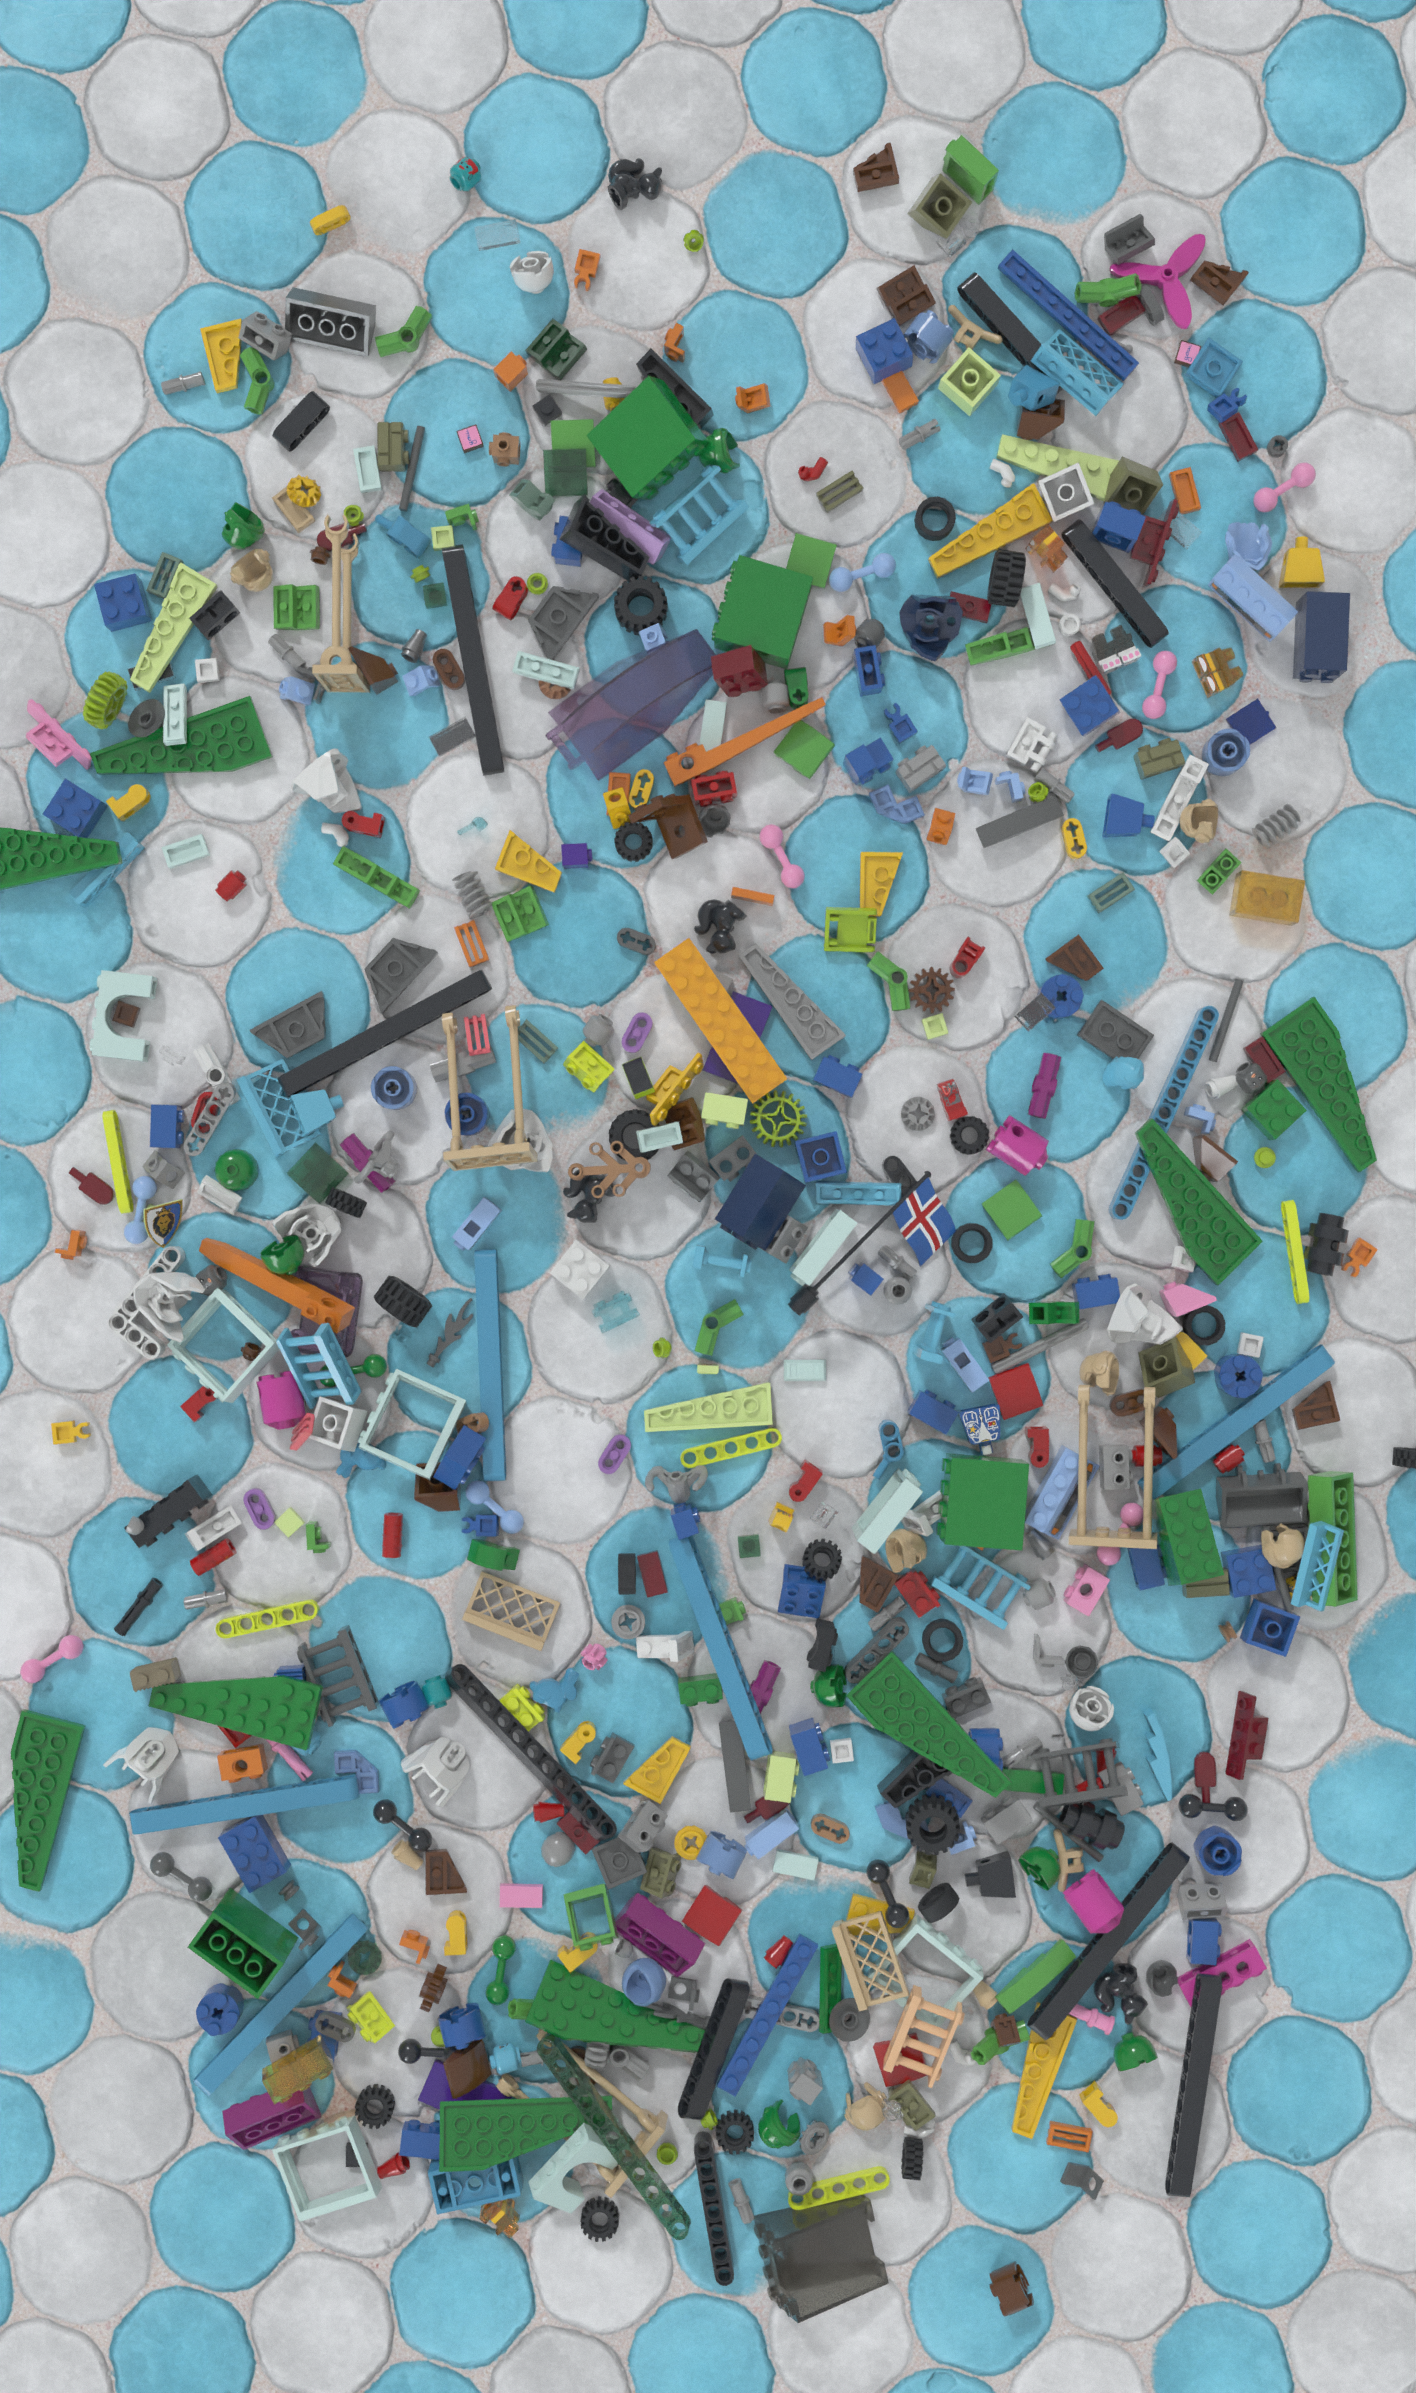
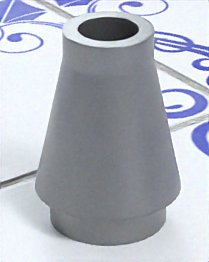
[401,629,427,663]
[1025,1528,1055,1561]

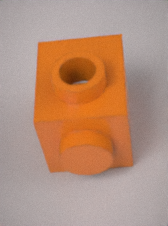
[493,351,528,392]

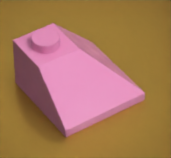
[1159,1281,1217,1317]

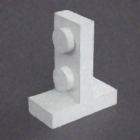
[901,1490,943,1537]
[185,1505,242,1551]
[636,1631,694,1662]

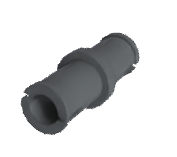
[914,1652,958,1683]

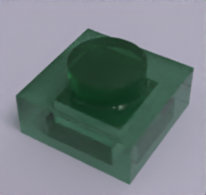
[422,583,448,609]
[737,1534,761,1558]

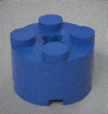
[1037,974,1084,1019]
[444,1093,490,1136]
[1214,1354,1263,1398]
[379,1681,430,1729]
[968,1728,1003,1770]
[1193,1825,1242,1876]
[196,1983,244,2036]
[438,2003,486,2049]

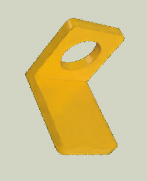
[603,788,631,829]

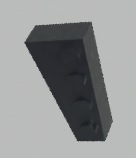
[636,348,714,430]
[559,494,650,582]
[124,1474,212,1548]
[877,1750,953,1808]

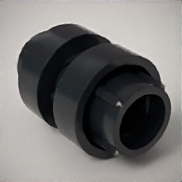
[1303,1213,1349,1276]
[1059,1802,1125,1850]

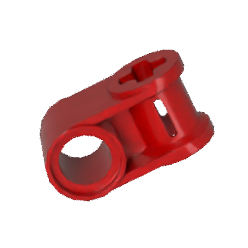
[492,576,528,621]
[949,936,986,978]

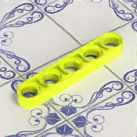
[102,1110,134,1214]
[1281,1200,1310,1304]
[680,1427,782,1468]
[215,1599,319,1639]
[788,2166,890,2210]

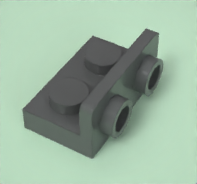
[667,1151,721,1202]
[942,1677,991,1719]
[590,1732,635,1783]

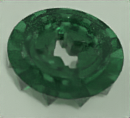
[348,1940,382,1975]

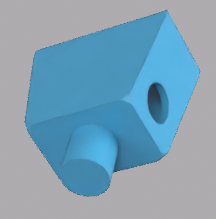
[1008,365,1060,411]

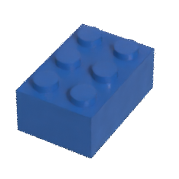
[218,1815,291,1893]

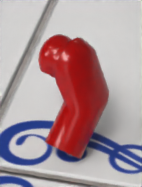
[798,457,828,481]

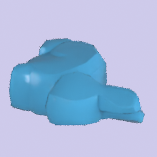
[336,1436,387,1478]
[529,1668,579,1713]

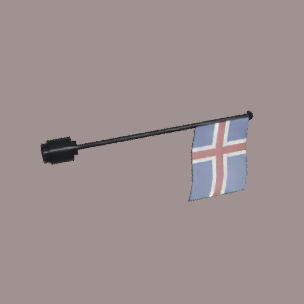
[788,1171,956,1316]

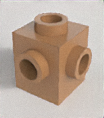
[489,432,521,467]

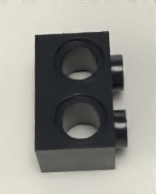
[189,590,240,641]
[971,1293,1023,1343]

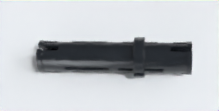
[114,1577,163,1636]

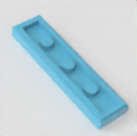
[816,1181,902,1206]

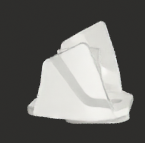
[291,749,362,813]
[487,1109,553,1172]
[272,1204,342,1267]
[133,1272,205,1343]
[1107,1284,1183,1345]
[103,1727,179,1804]
[401,1737,470,1807]

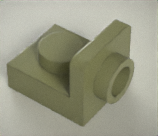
[909,1851,937,1889]

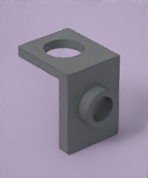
[297,666,325,704]
[288,1909,321,1950]
[668,1976,700,2011]
[1060,2162,1104,2200]

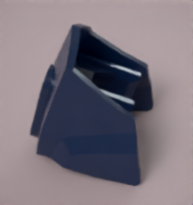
[899,594,963,661]

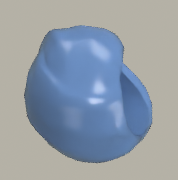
[622,1958,666,2006]

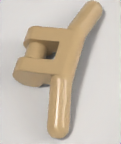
[948,305,1003,350]
[1053,1829,1084,1892]

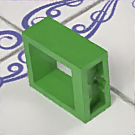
[942,135,999,205]
[563,1883,619,1951]

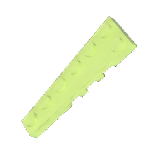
[996,434,1119,501]
[130,562,218,693]
[644,1382,773,1432]

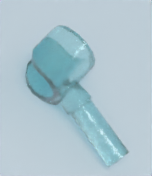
[457,817,488,835]

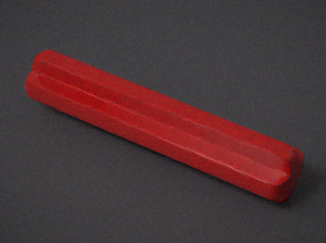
[1070,641,1112,694]

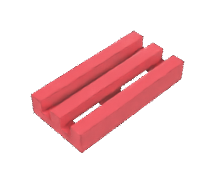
[464,1014,491,1056]
[290,1413,315,1451]

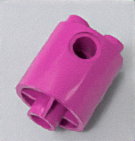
[986,1115,1049,1176]
[256,1371,306,1430]
[1063,1869,1124,1934]

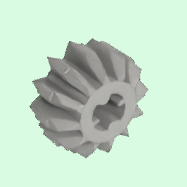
[584,2042,610,2070]

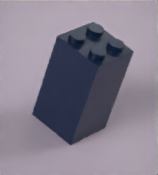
[1293,591,1350,683]
[715,1154,806,1251]

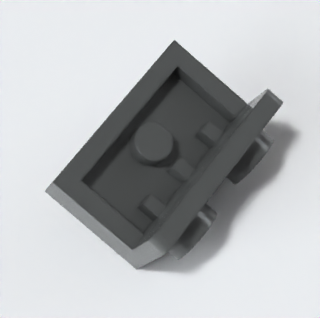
[1104,214,1155,265]

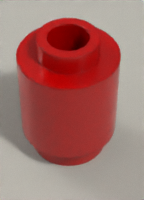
[215,870,247,902]
[1212,1444,1245,1474]
[1131,1445,1162,1467]

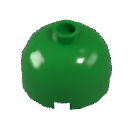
[214,1149,258,1191]
[260,1235,305,1275]
[810,1664,847,1708]
[1018,1846,1061,1891]
[1113,2032,1158,2071]

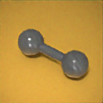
[150,1852,212,1902]

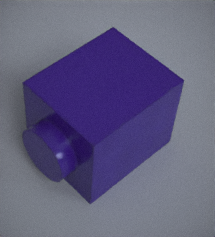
[561,843,593,869]

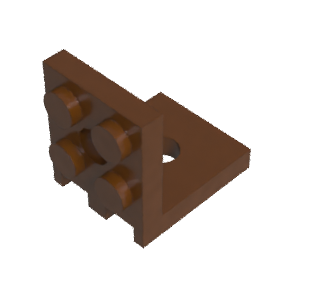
[628,793,708,859]

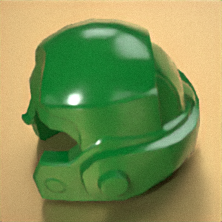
[699,428,740,474]
[222,502,265,550]
[758,2099,800,2149]

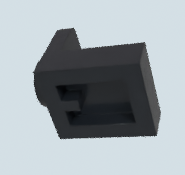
[606,478,638,508]

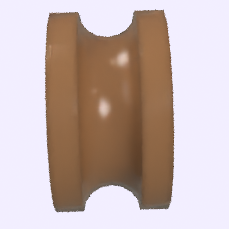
[1218,1621,1237,1643]

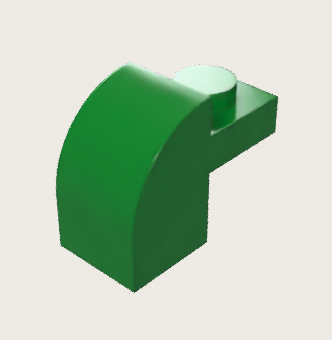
[1029,1301,1080,1324]
[467,1539,520,1571]

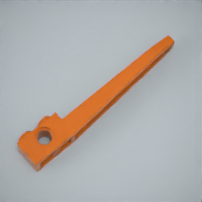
[664,697,826,787]
[199,1238,355,1334]

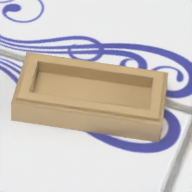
[272,486,315,533]

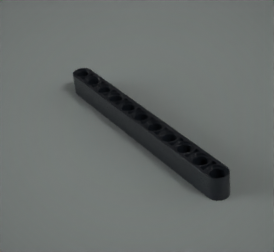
[442,544,505,776]
[277,970,492,1098]
[445,1664,617,1841]
[1027,1842,1190,2040]
[1165,1973,1222,2197]

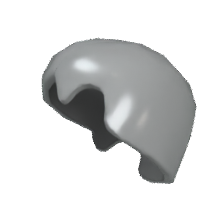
[541,1832,575,1867]

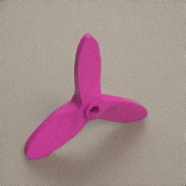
[1109,234,1206,329]

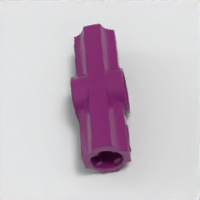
[1027,1053,1061,1119]
[340,1133,396,1193]
[750,1660,781,1715]

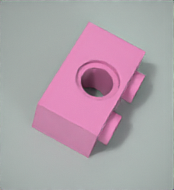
[1063,1564,1110,1616]

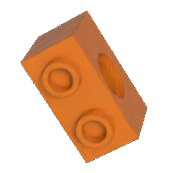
[217,1743,268,1783]

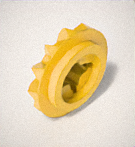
[287,474,321,507]
[674,1825,707,1860]

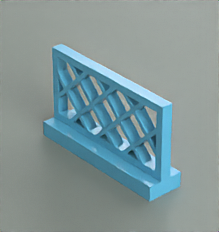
[1031,329,1124,416]
[236,1059,321,1158]

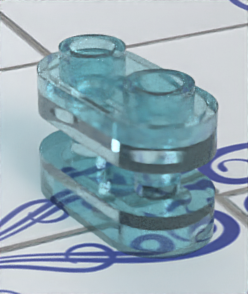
[591,1290,640,1333]

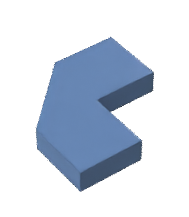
[869,784,925,825]
[334,1750,380,1794]
[875,1801,930,1840]

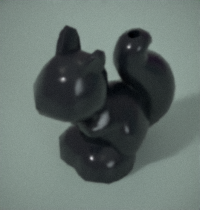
[608,158,662,210]
[694,899,747,954]
[563,1169,618,1223]
[1093,1963,1148,2025]

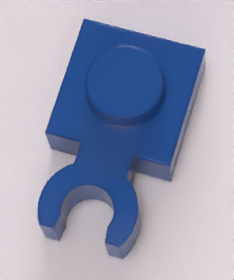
[1207,388,1247,423]
[884,703,918,744]
[462,1514,499,1537]

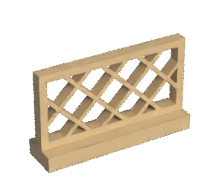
[462,1571,560,1651]
[831,1911,910,2011]

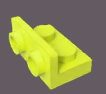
[563,1041,615,1093]
[499,1683,545,1732]
[346,1991,395,2043]

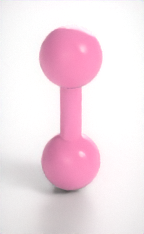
[1253,463,1316,512]
[1142,651,1177,719]
[759,824,805,888]
[1097,1503,1143,1566]
[20,1635,84,1683]

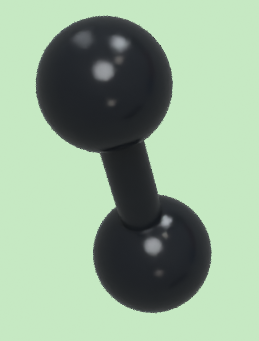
[1178,1794,1248,1821]
[373,1799,432,1852]
[866,1859,909,1928]
[398,2038,466,2064]

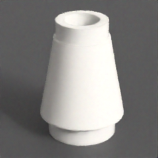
[1204,1075,1238,1099]

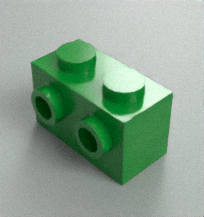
[678,1673,723,1707]

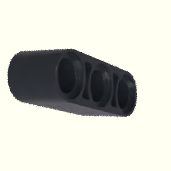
[272,391,330,452]
[882,1156,917,1197]

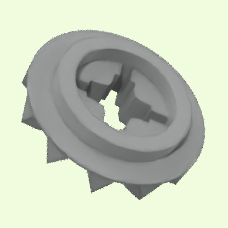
[901,1097,935,1131]
[611,1605,645,1639]
[799,2120,829,2155]

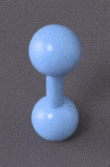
[829,553,896,592]
[124,1176,157,1244]
[466,1480,524,1534]

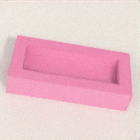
[499,1883,543,1908]

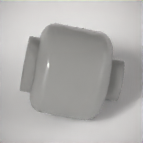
[762,680,790,713]
[583,1014,614,1047]
[883,1277,912,1305]
[1023,1578,1056,1610]
[785,2161,813,2196]

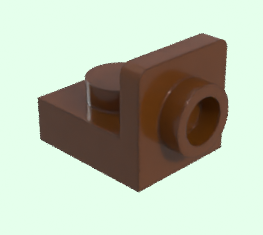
[990,2013,1021,2048]

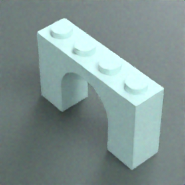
[90,970,158,1062]
[529,2123,626,2213]

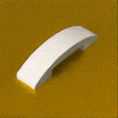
[1150,755,1209,842]

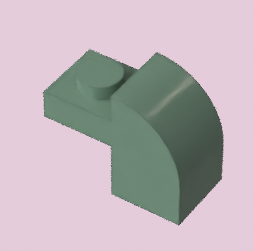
[509,479,555,521]

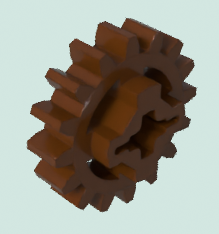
[908,967,955,1014]
[419,1964,448,2013]

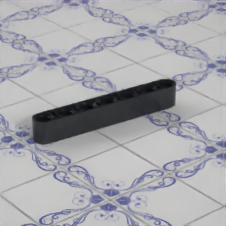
[957,272,1063,395]
[1061,519,1169,648]
[678,1978,750,2120]
[694,2131,734,2286]

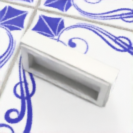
[197,1175,242,1215]

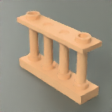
[883,1985,965,2088]

